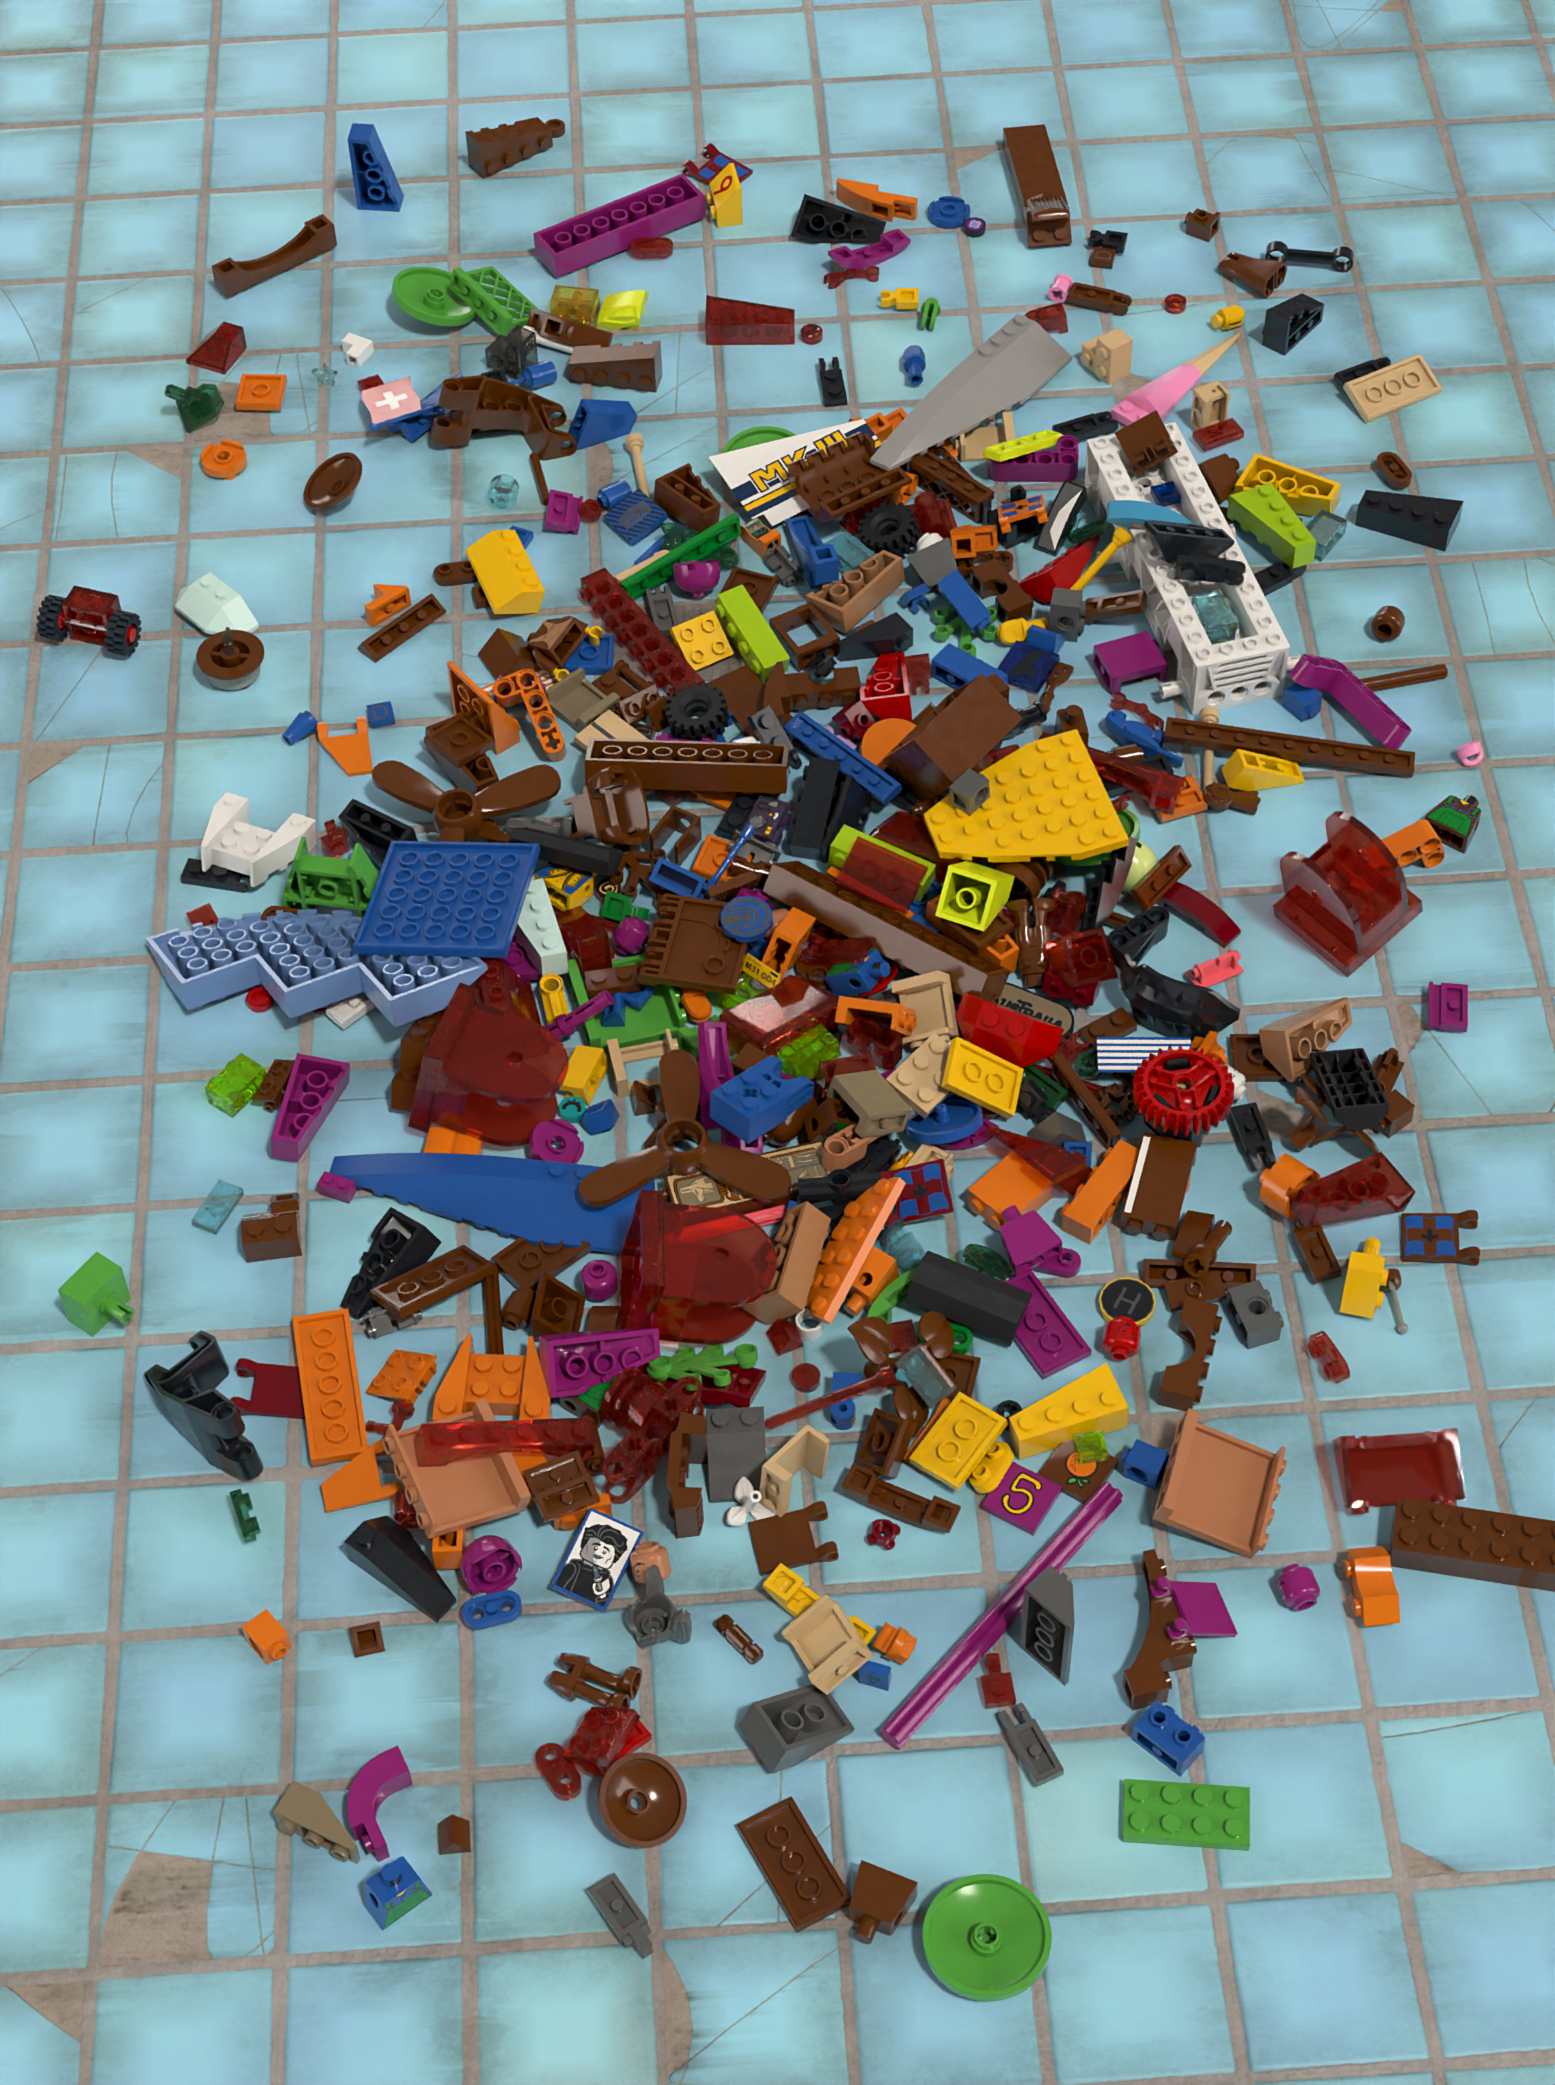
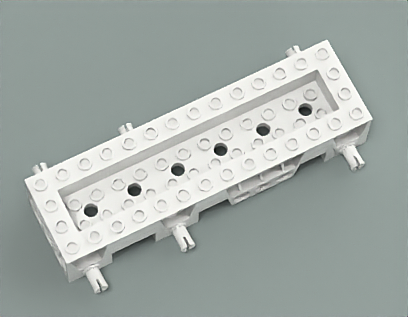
[1084,422,1301,715]

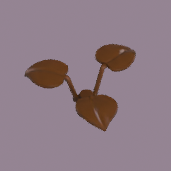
[1287,1073,1383,1168]
[847,1311,954,1437]

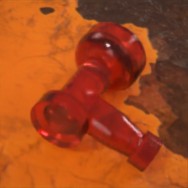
[366,1400,415,1439]

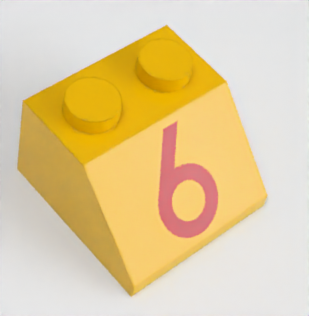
[706,163,743,228]

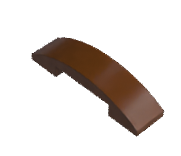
[841,1462,961,1533]

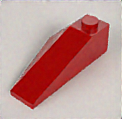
[1019,534,1100,603]
[860,652,913,722]

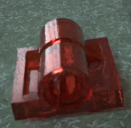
[904,492,957,542]
[562,1707,640,1777]

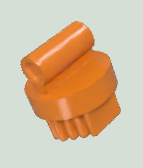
[872,1622,917,1665]

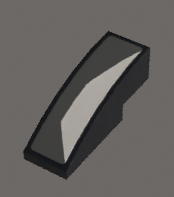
[1035,480,1087,557]

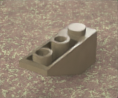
[273,1780,360,1864]

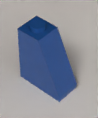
[568,399,637,450]
[937,569,992,633]

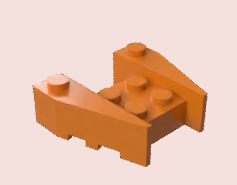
[432,1334,553,1442]

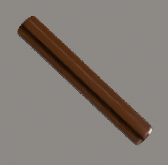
[1360,664,1448,692]
[483,1263,504,1355]

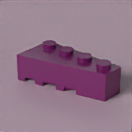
[271,1053,350,1162]

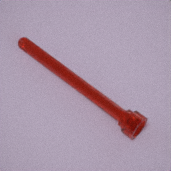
[765,1364,898,1429]

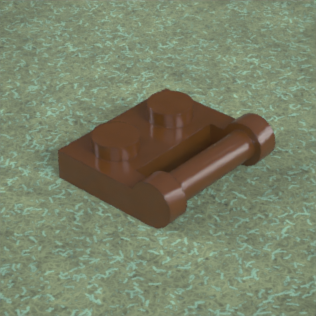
[591,660,654,700]

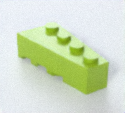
[1227,483,1317,569]
[714,584,790,682]
[827,824,936,902]

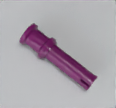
[539,990,614,1048]

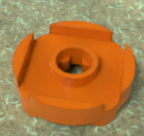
[200,440,247,480]

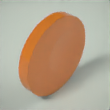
[860,718,917,771]

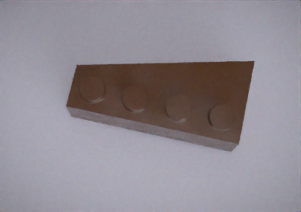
[568,340,663,393]
[425,711,499,794]

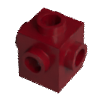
[832,700,875,741]

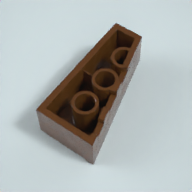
[465,117,553,179]

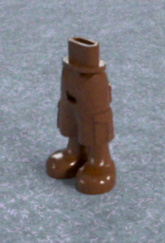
[1007,898,1056,988]

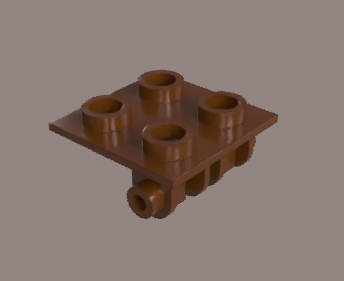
[1115,410,1178,475]

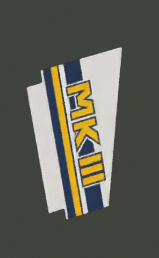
[709,419,882,526]

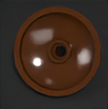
[304,452,362,511]
[597,1752,687,1849]

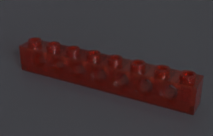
[579,568,705,698]

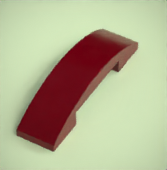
[1155,882,1241,949]

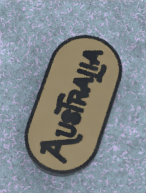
[992,982,1074,1044]

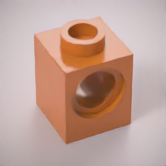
[242,1609,291,1665]

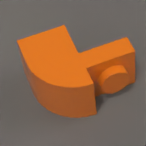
[950,525,998,559]

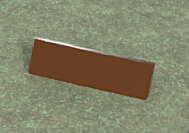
[357,593,447,663]
[1143,1259,1257,1291]

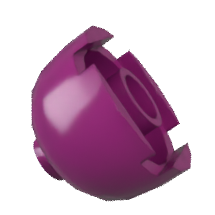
[673,560,720,597]
[460,1535,522,1595]

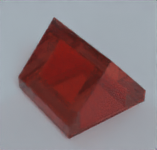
[766,1318,804,1356]

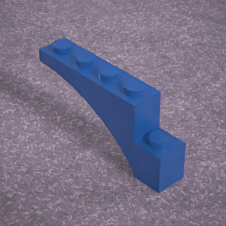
[786,515,839,589]

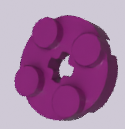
[529,1119,584,1164]

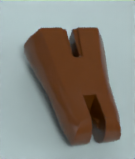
[1218,251,1287,298]

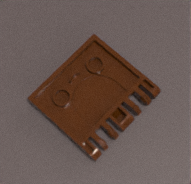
[637,894,749,995]

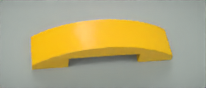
[762,1563,877,1645]

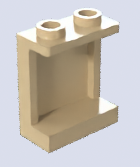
[891,970,959,1050]
[781,1595,873,1695]

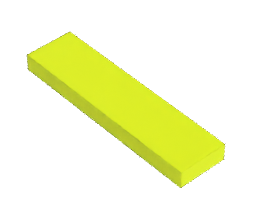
[983,429,1063,462]

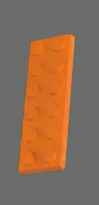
[292,1308,368,1466]

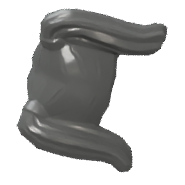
[626,1565,692,1647]

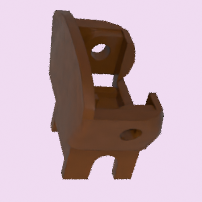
[563,766,650,845]

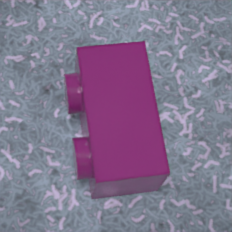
[317,1171,357,1204]

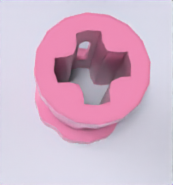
[1048,274,1073,303]

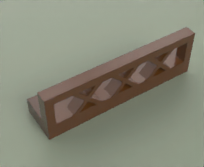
[909,450,994,524]

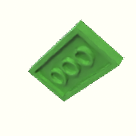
[1122,1779,1250,1851]

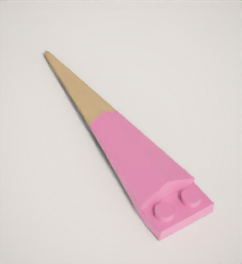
[1111,333,1240,426]

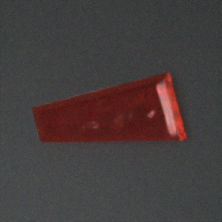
[1289,1152,1416,1228]

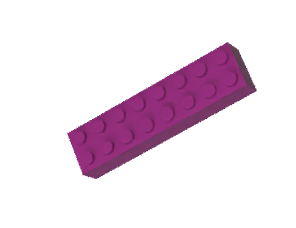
[533,173,706,278]

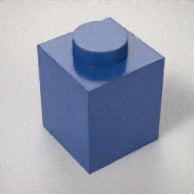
[1282,682,1323,722]

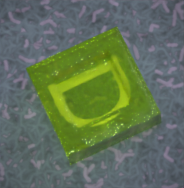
[1073,1430,1109,1464]

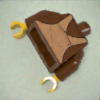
[528,616,603,682]

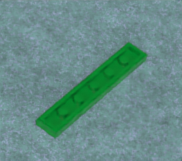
[620,513,742,604]

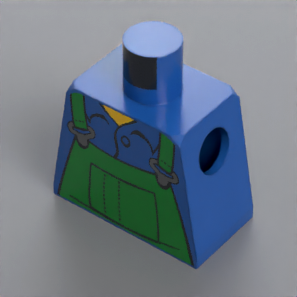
[824,945,890,998]
[364,1856,432,1931]

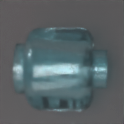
[488,474,519,509]

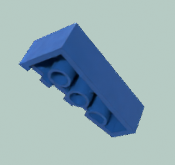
[347,123,404,212]

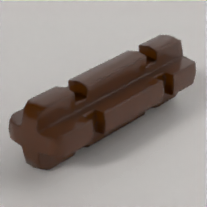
[716,1614,764,1664]

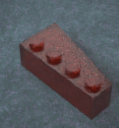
[705,295,795,345]

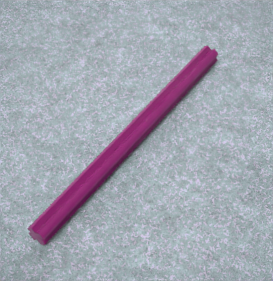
[880,1482,1123,1750]

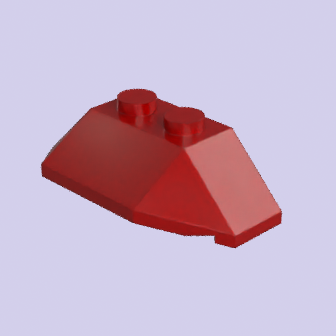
[955,992,1064,1068]

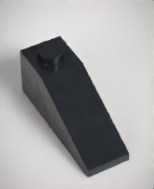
[837,612,913,662]

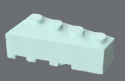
[514,878,568,977]

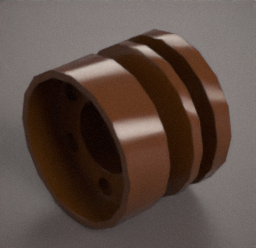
[992,857,1053,908]

